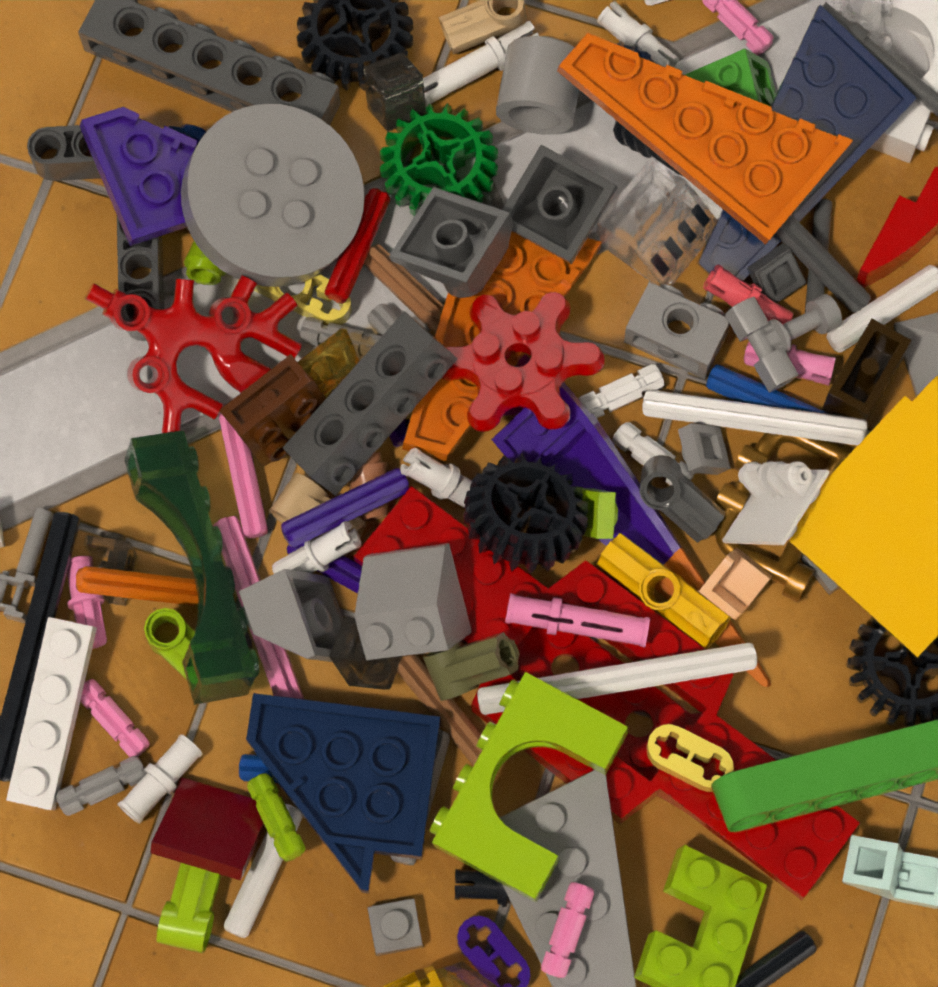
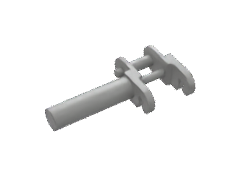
[0,508,53,623]

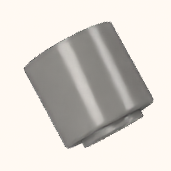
[496,36,579,135]

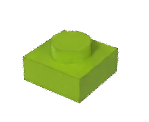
[582,488,618,539]

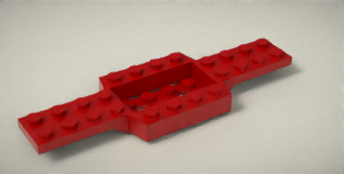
[354,486,860,901]

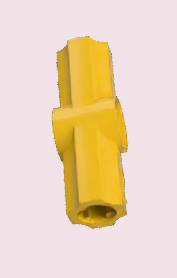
[596,533,731,649]

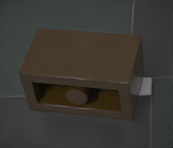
[822,318,912,422]

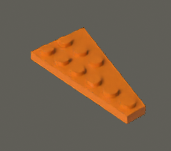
[557,33,853,245]

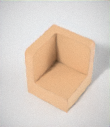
[698,547,772,620]

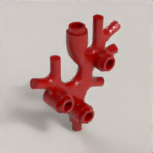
[85,275,302,438]

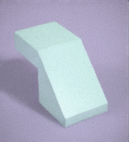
[842,835,938,909]

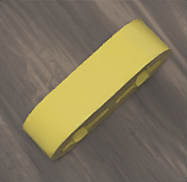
[646,724,734,792]

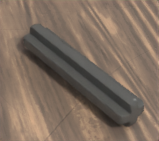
[775,214,871,313]

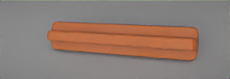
[76,566,205,606]

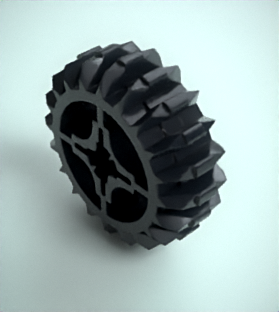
[296,0,414,91]
[463,453,588,574]
[846,616,938,728]

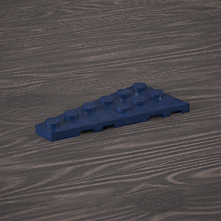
[697,5,917,281]

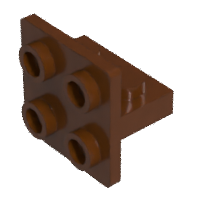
[219,354,326,466]

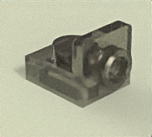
[84,531,137,606]
[329,617,402,690]

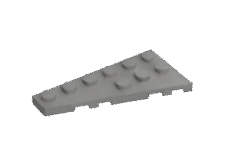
[500,770,636,987]

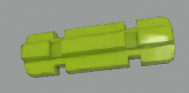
[247,773,305,862]

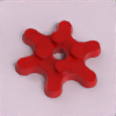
[442,292,605,432]

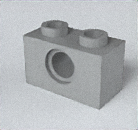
[624,282,730,380]

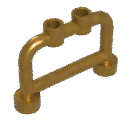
[715,433,851,603]

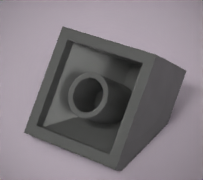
[502,145,618,264]

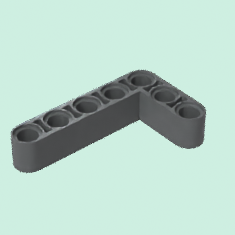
[27,125,164,341]

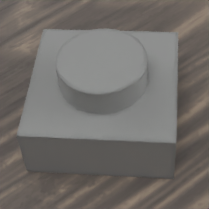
[678,423,731,475]
[367,898,423,956]

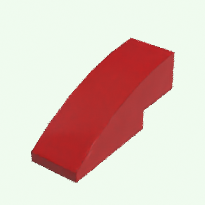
[856,166,938,288]

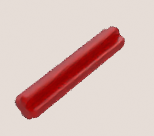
[325,188,391,304]

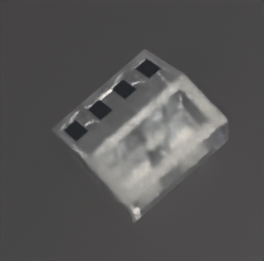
[596,156,717,286]

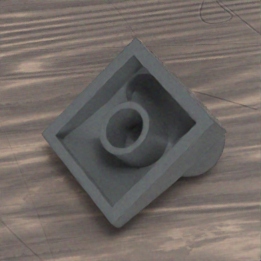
[389,187,514,298]

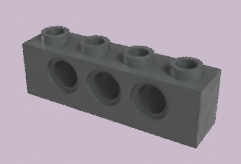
[283,311,458,496]

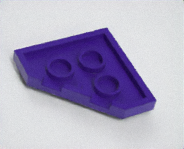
[80,107,198,246]

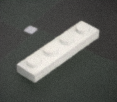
[6,617,97,810]

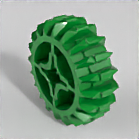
[380,103,498,216]

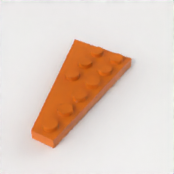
[402,232,602,461]

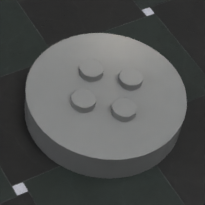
[181,104,364,287]

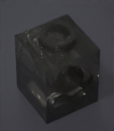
[363,52,426,132]

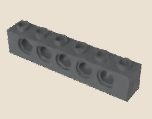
[78,0,341,125]

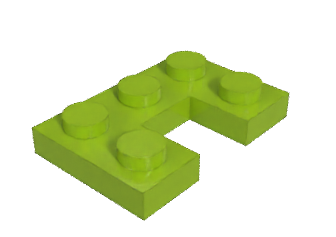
[634,845,767,987]

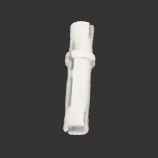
[414,21,539,106]

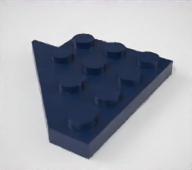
[246,693,440,894]

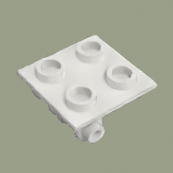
[722,462,830,545]

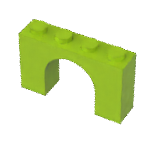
[430,672,628,903]

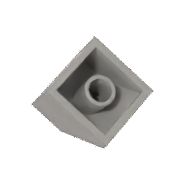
[354,543,472,660]

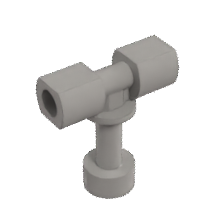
[725,294,842,393]

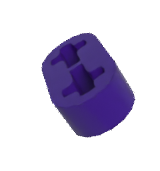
[457,916,531,987]

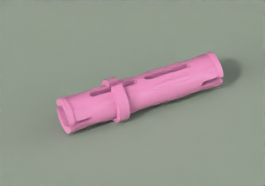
[505,593,650,647]

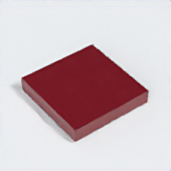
[150,778,265,881]

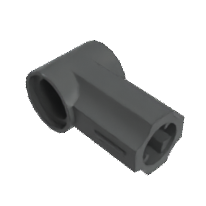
[639,455,725,543]

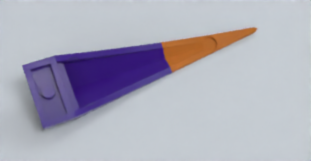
[491,382,771,687]

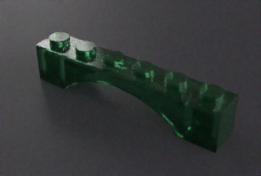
[124,430,259,705]

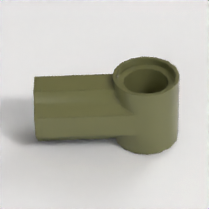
[423,632,520,701]

